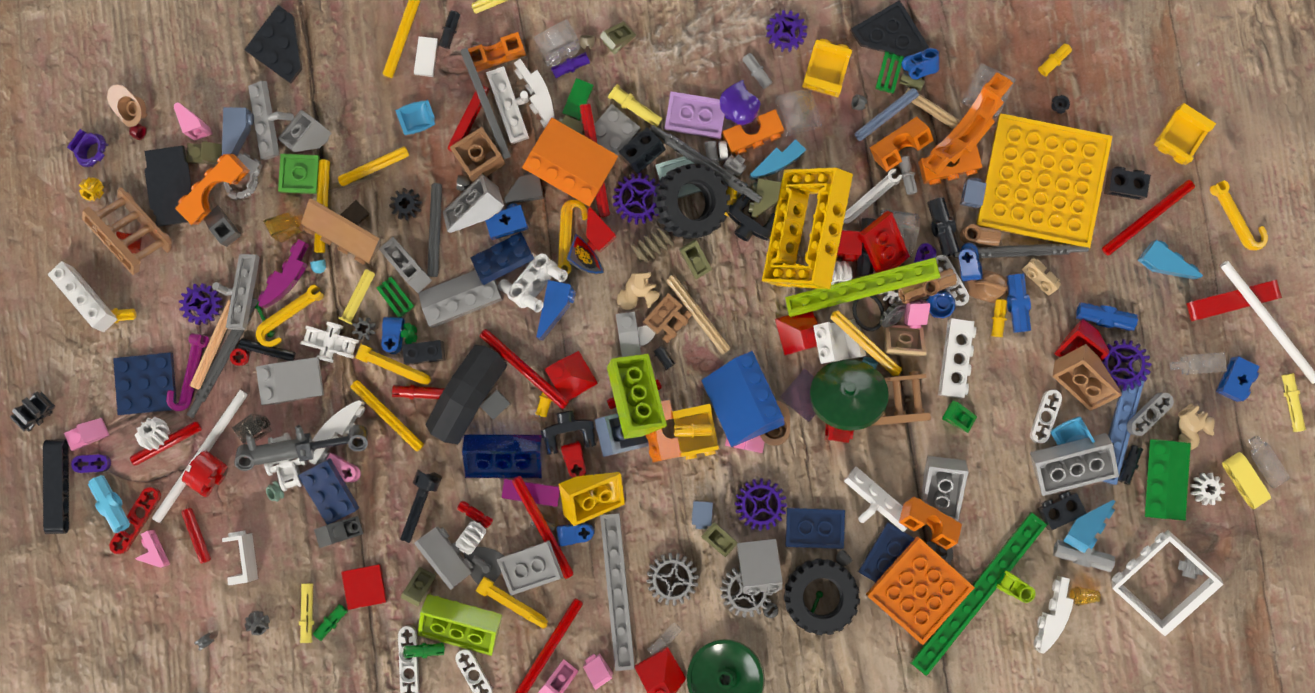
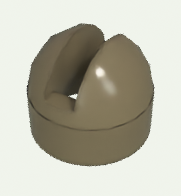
[580,35,595,49]

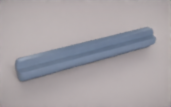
[854,88,919,141]

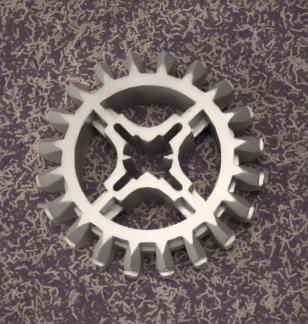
[646,553,699,606]
[720,565,773,618]

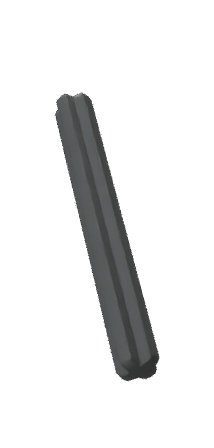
[427,183,442,277]

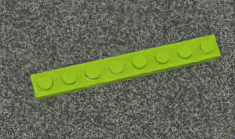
[785,258,941,317]

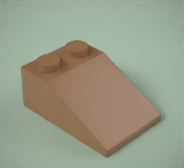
[1052,344,1122,411]

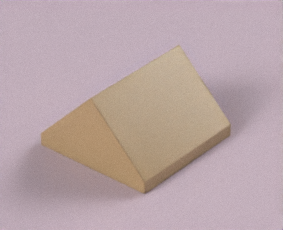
[883,325,926,357]

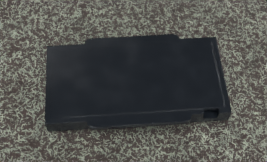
[144,145,192,227]

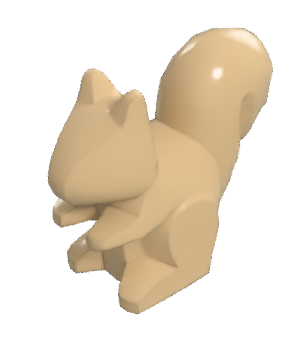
[617,272,660,310]
[1178,404,1215,450]

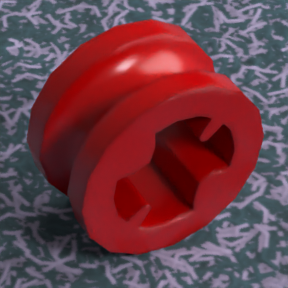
[230,349,249,366]

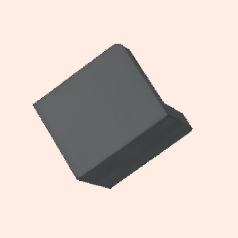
[480,390,512,419]

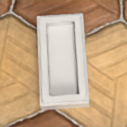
[414,36,438,77]

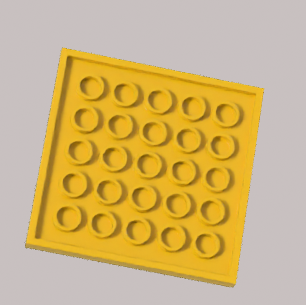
[976,113,1113,248]

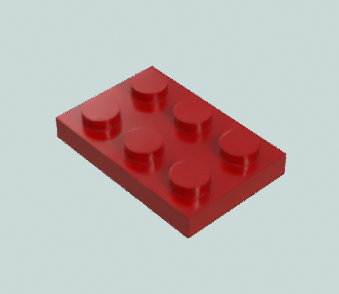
[859,211,910,273]

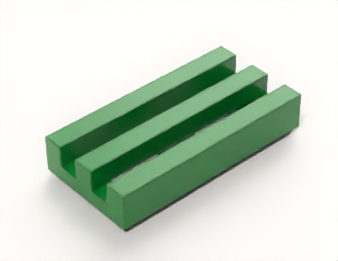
[875,52,904,94]
[376,276,415,318]

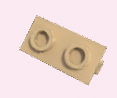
[1021,257,1061,296]

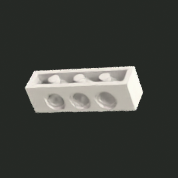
[48,261,118,332]
[938,318,976,399]

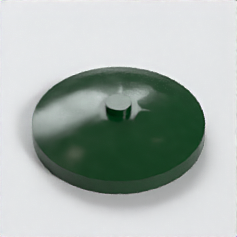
[810,359,889,431]
[687,639,765,693]

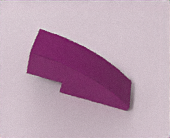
[502,479,560,507]

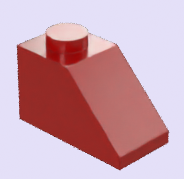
[586,207,617,253]

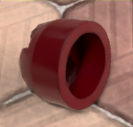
[129,124,147,140]

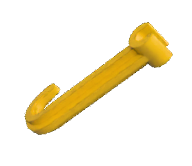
[1210,180,1268,251]
[558,199,587,275]
[256,285,324,347]
[355,344,431,385]
[475,576,548,629]

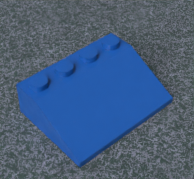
[701,351,785,448]

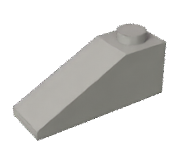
[379,237,432,293]
[616,312,641,357]

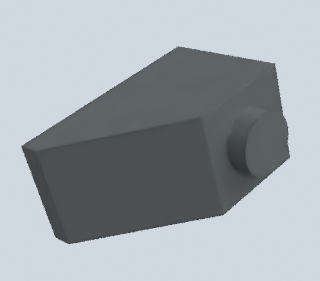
[504,172,544,205]

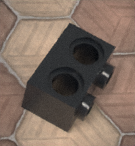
[618,127,666,174]
[1104,167,1151,200]
[402,340,446,365]
[1037,491,1087,530]

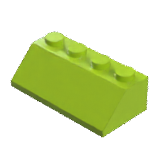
[607,354,667,439]
[417,594,502,656]

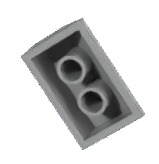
[414,526,474,590]

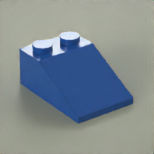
[536,280,576,341]

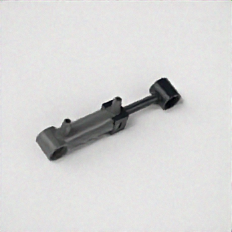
[234,425,368,471]

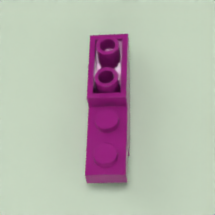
[258,239,309,309]

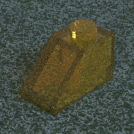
[263,213,302,243]

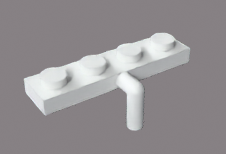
[486,66,529,145]
[844,467,907,532]

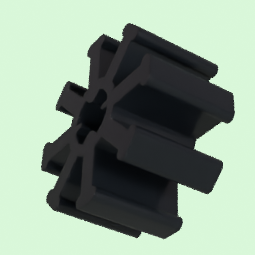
[10,392,55,432]

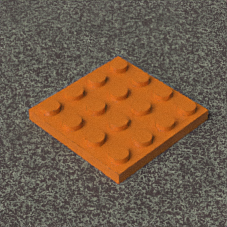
[866,536,975,645]

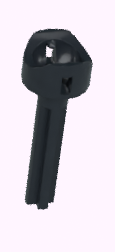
[400,469,442,543]

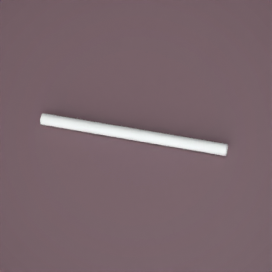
[1220,261,1315,384]
[152,390,248,523]

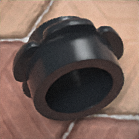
[1051,95,1070,114]

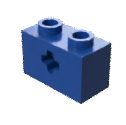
[485,204,529,240]
[1216,356,1260,402]

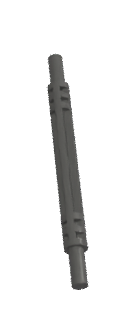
[650,125,763,204]
[954,243,1089,258]
[187,297,258,418]

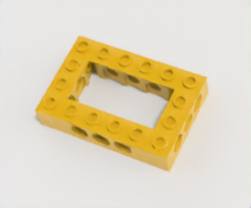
[762,168,853,289]

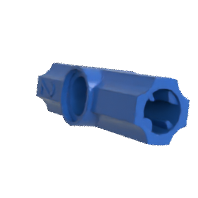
[1006,274,1031,333]
[1076,302,1138,331]

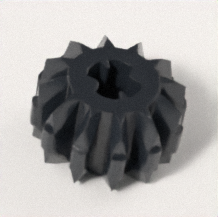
[389,188,423,221]

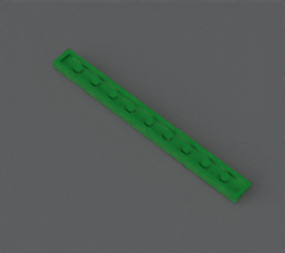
[910,512,1047,676]

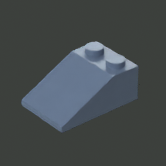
[594,414,649,457]

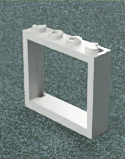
[1111,530,1223,636]

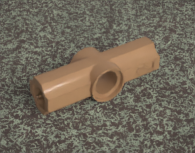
[898,268,957,304]

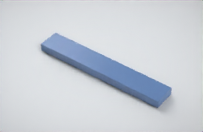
[1102,371,1146,485]

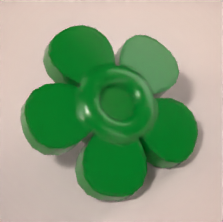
[401,323,418,344]

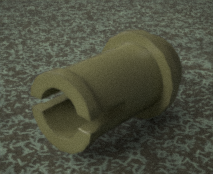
[899,72,925,91]

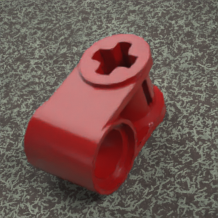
[561,441,586,478]

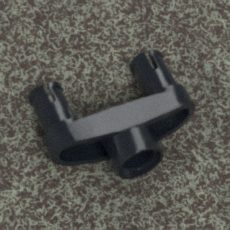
[727,193,775,242]
[541,410,597,455]

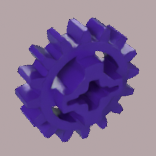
[766,10,807,52]
[179,283,223,325]

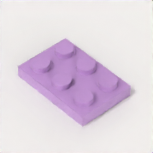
[664,92,724,139]

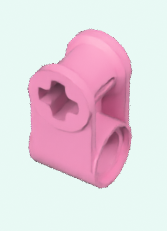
[326,453,361,482]

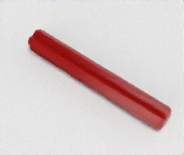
[130,422,202,465]

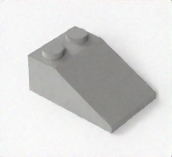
[443,174,504,233]
[256,357,324,405]
[921,456,968,521]

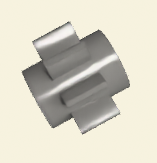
[723,154,747,177]
[1178,557,1203,579]

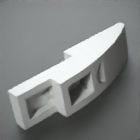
[514,59,555,128]
[309,400,365,465]
[1034,576,1074,654]

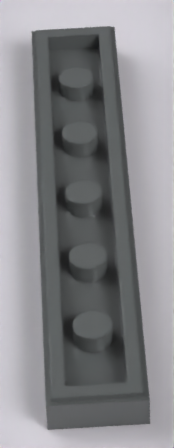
[460,48,511,159]

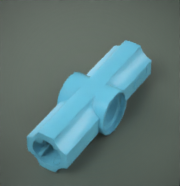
[88,475,130,533]

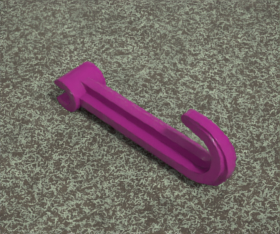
[166,333,209,411]

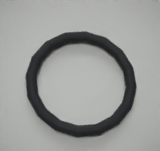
[852,295,884,331]

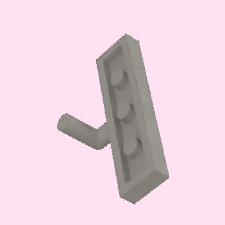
[248,81,294,160]
[212,254,260,330]

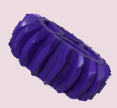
[612,173,660,225]
[1102,339,1151,391]
[735,478,787,531]

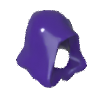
[720,80,761,125]

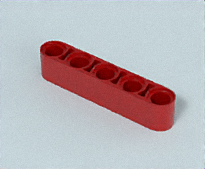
[1186,280,1282,322]

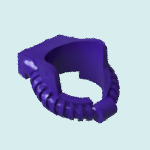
[67,129,109,167]

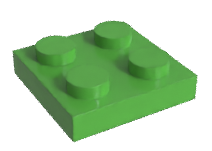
[278,154,320,194]

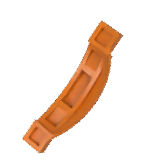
[923,72,1013,176]

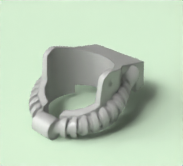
[223,153,263,200]

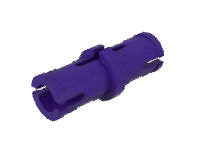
[551,52,590,78]

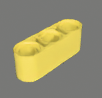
[1222,452,1271,509]

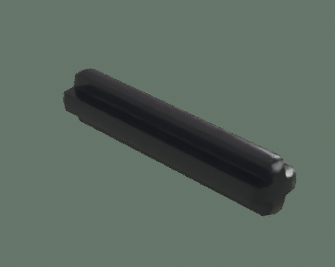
[239,338,296,361]

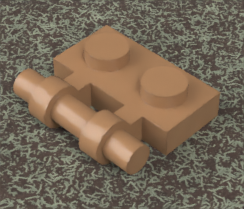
[643,293,692,344]

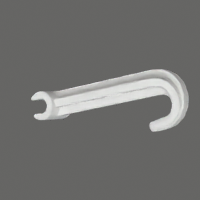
[843,169,902,224]

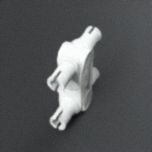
[498,253,568,312]

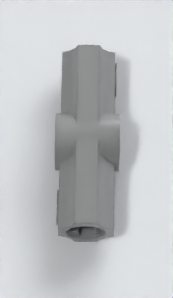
[1053,540,1115,572]

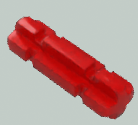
[457,501,493,528]

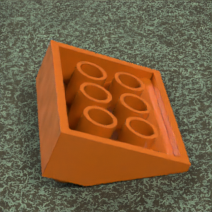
[522,117,618,207]

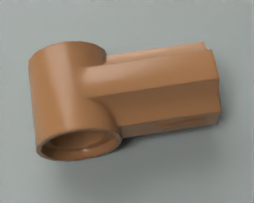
[960,224,1001,246]

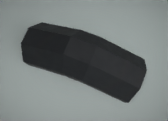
[425,345,507,445]

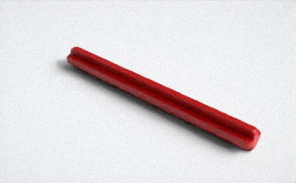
[580,104,610,217]
[1102,180,1195,256]
[480,329,569,409]
[512,476,574,579]
[515,598,583,693]

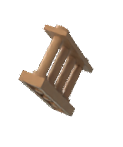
[82,187,172,275]
[871,371,931,426]

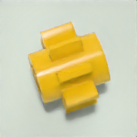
[79,177,104,201]

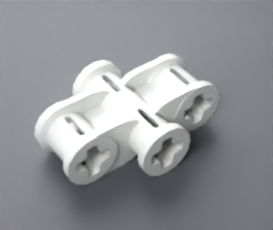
[300,322,359,363]
[264,433,307,491]

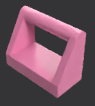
[174,103,212,141]

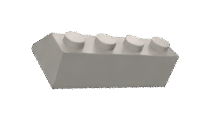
[418,270,503,328]
[1030,433,1119,496]

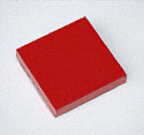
[341,564,387,610]

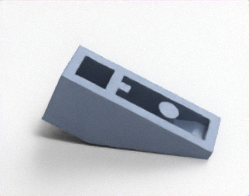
[222,107,254,157]

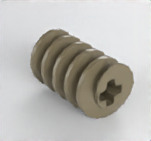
[631,227,674,263]

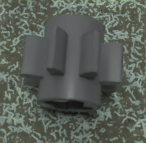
[352,317,376,340]
[245,611,270,635]

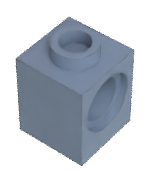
[960,178,987,208]
[692,501,713,529]

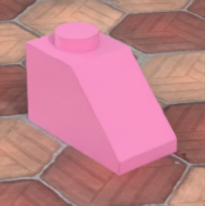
[904,300,930,328]
[583,654,613,690]
[538,659,579,693]

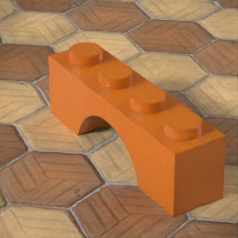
[175,154,250,225]

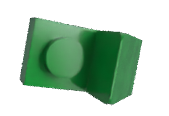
[942,400,977,433]

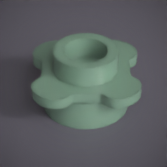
[266,481,284,502]

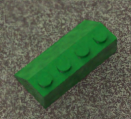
[1145,439,1191,521]

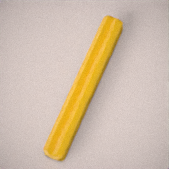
[338,146,409,186]

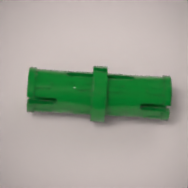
[313,604,348,641]
[403,642,445,658]

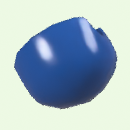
[926,290,955,318]

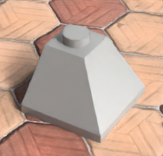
[277,110,332,152]

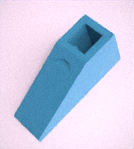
[1138,240,1203,280]
[1064,500,1115,553]

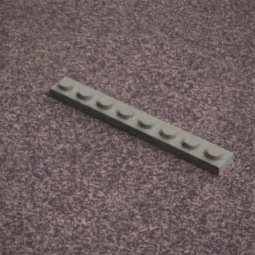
[600,513,635,671]

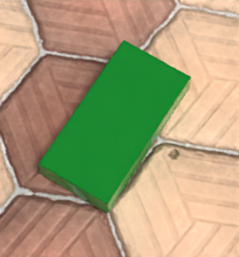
[562,78,594,121]

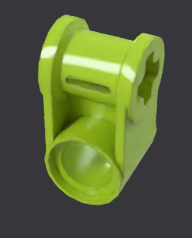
[996,570,1036,603]

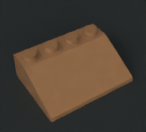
[301,198,381,265]

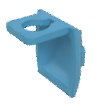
[395,100,435,135]
[1050,416,1095,445]

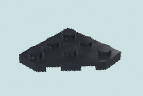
[850,0,929,57]
[244,5,302,84]

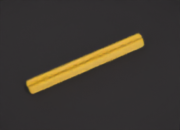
[383,0,420,78]
[314,159,330,253]
[830,310,902,377]
[350,380,424,452]

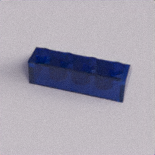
[462,434,542,478]

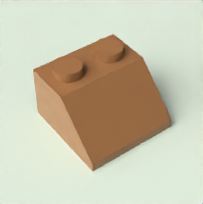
[450,127,505,183]

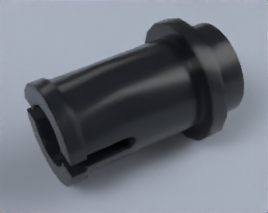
[653,345,676,370]

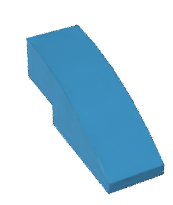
[749,139,806,180]

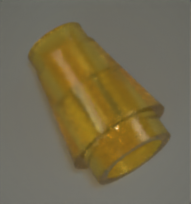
[1069,586,1101,606]

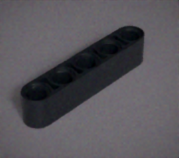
[43,439,69,534]

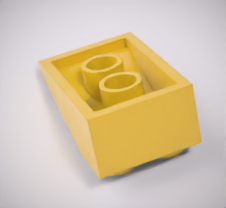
[559,472,625,526]

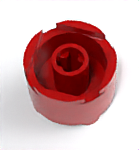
[182,451,228,498]

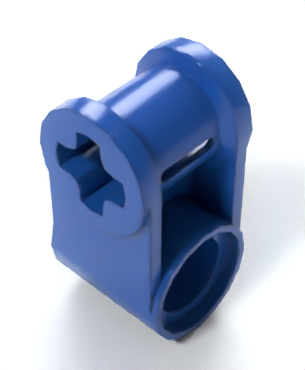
[902,48,940,80]
[959,243,983,281]
[381,317,405,354]
[556,523,595,546]

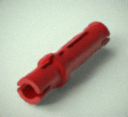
[392,384,445,400]

